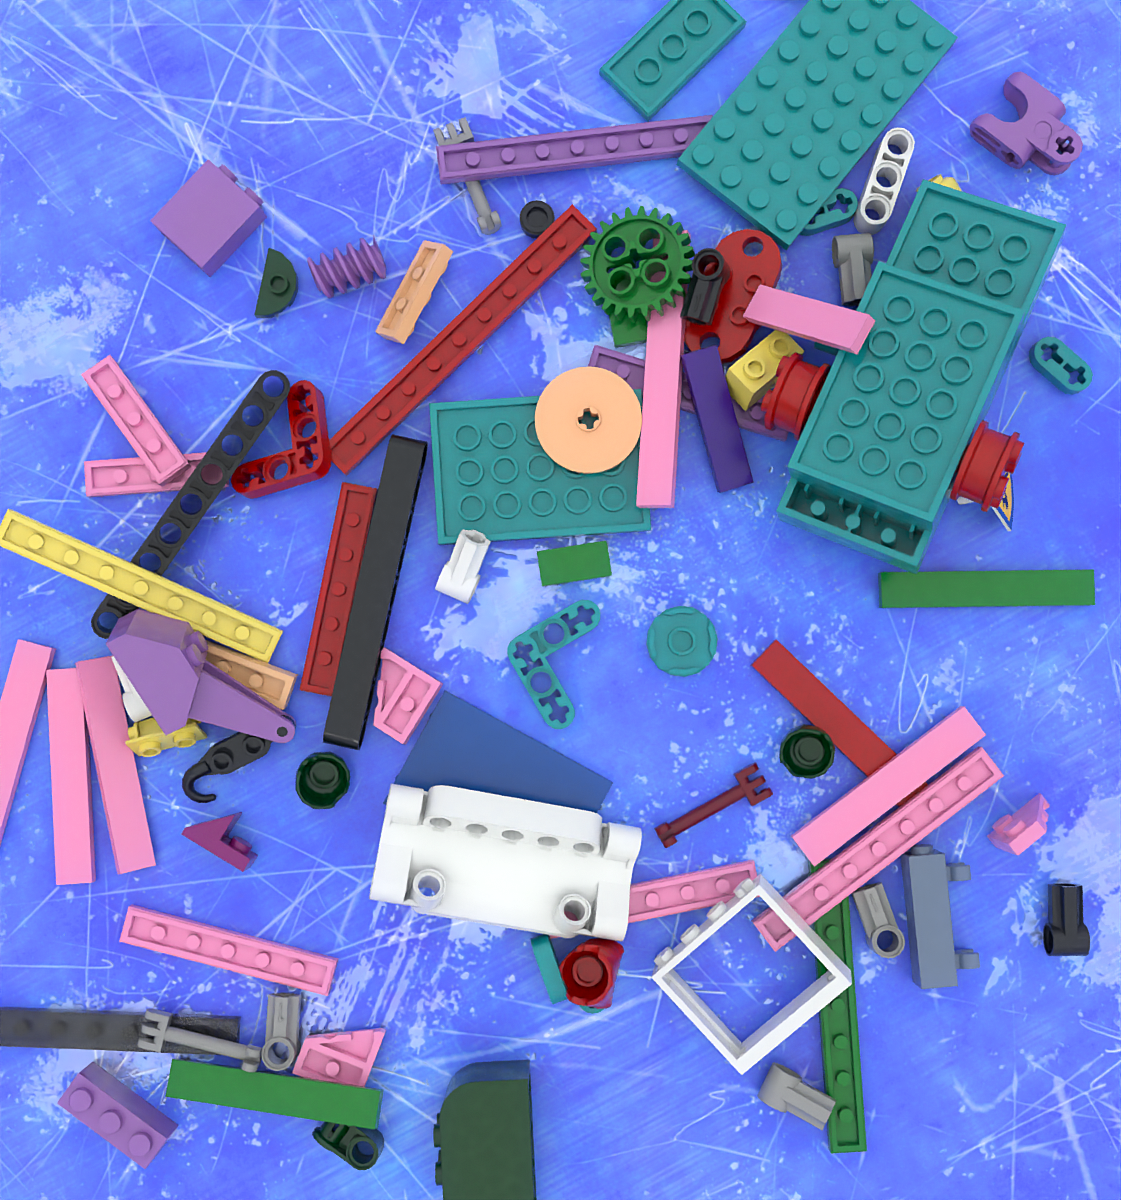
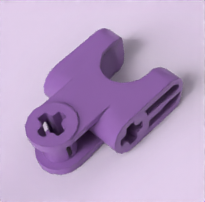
[969,72,1083,175]

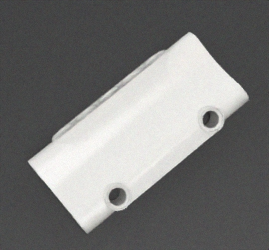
[369,783,642,942]

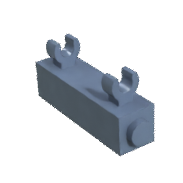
[901,844,980,989]

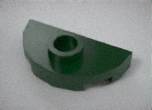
[254,248,298,318]

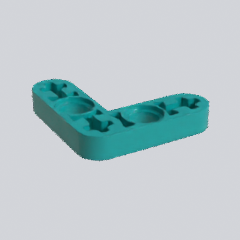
[507,600,601,729]

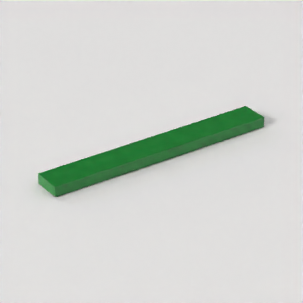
[808,859,867,1154]

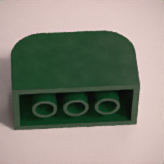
[433,1060,537,1200]

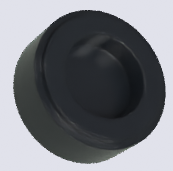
[520,200,555,238]

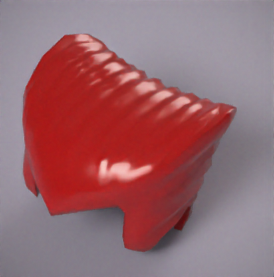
[559,938,624,1009]

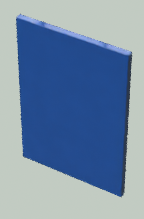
[383,690,613,813]

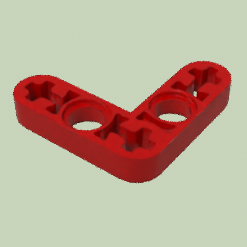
[231,380,331,499]

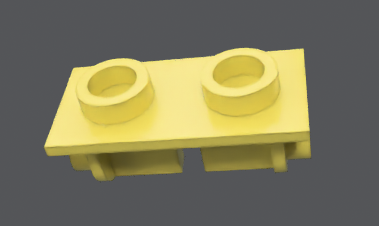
[125,717,207,757]

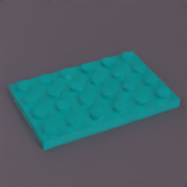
[429,389,651,545]

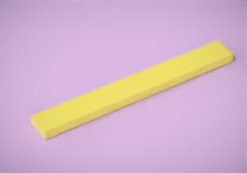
[0,509,283,663]

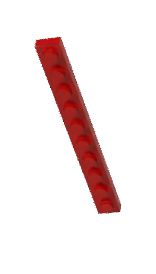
[329,204,597,476]

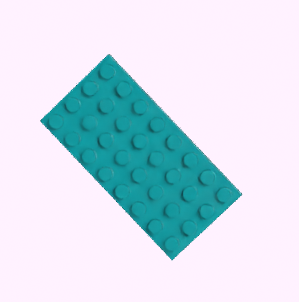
[676,0,958,251]

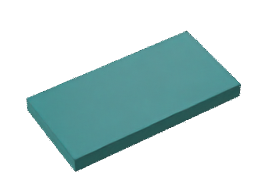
[599,0,747,122]

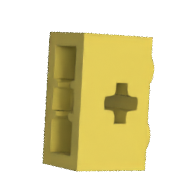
[725,330,804,411]

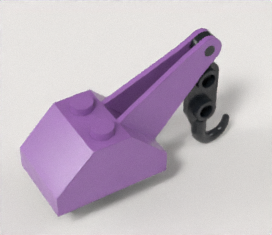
[106,609,296,803]

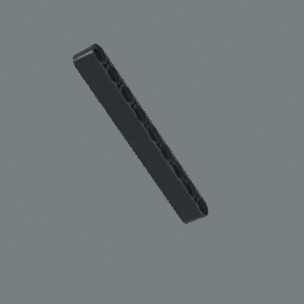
[91,370,290,639]
[323,434,428,750]

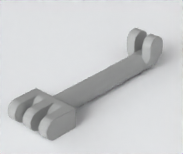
[433,117,502,235]
[137,1008,263,1072]

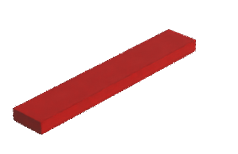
[300,482,378,696]
[750,640,928,807]

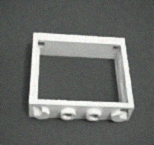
[651,874,852,1075]

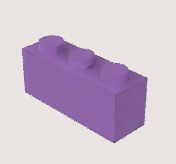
[57,1062,179,1169]

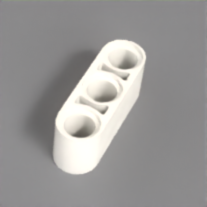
[853,127,915,235]

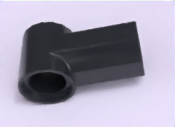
[680,248,730,326]
[1043,883,1090,956]

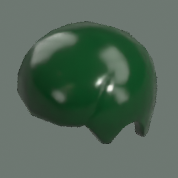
[779,724,835,779]
[295,752,350,809]

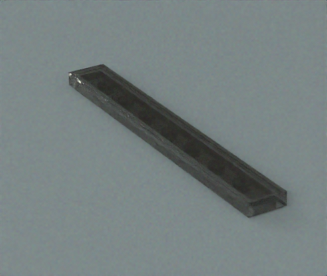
[0,1007,241,1055]

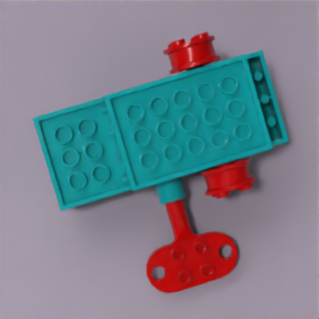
[684,179,1066,575]

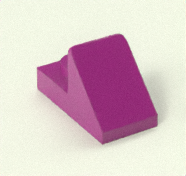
[181,812,258,872]

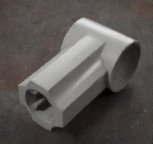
[832,233,874,307]
[851,882,905,958]
[261,993,301,1071]
[757,1062,837,1130]

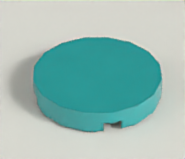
[646,606,718,677]

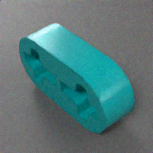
[800,188,858,236]
[1029,337,1093,395]
[530,934,568,1004]

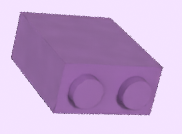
[150,159,267,277]

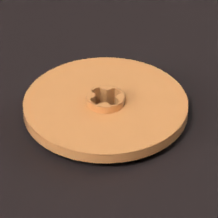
[535,367,642,474]

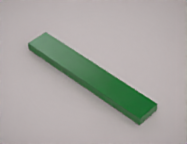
[878,569,1095,608]
[165,1058,384,1130]

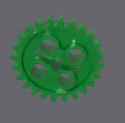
[580,206,695,323]

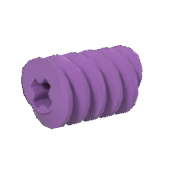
[307,234,386,299]

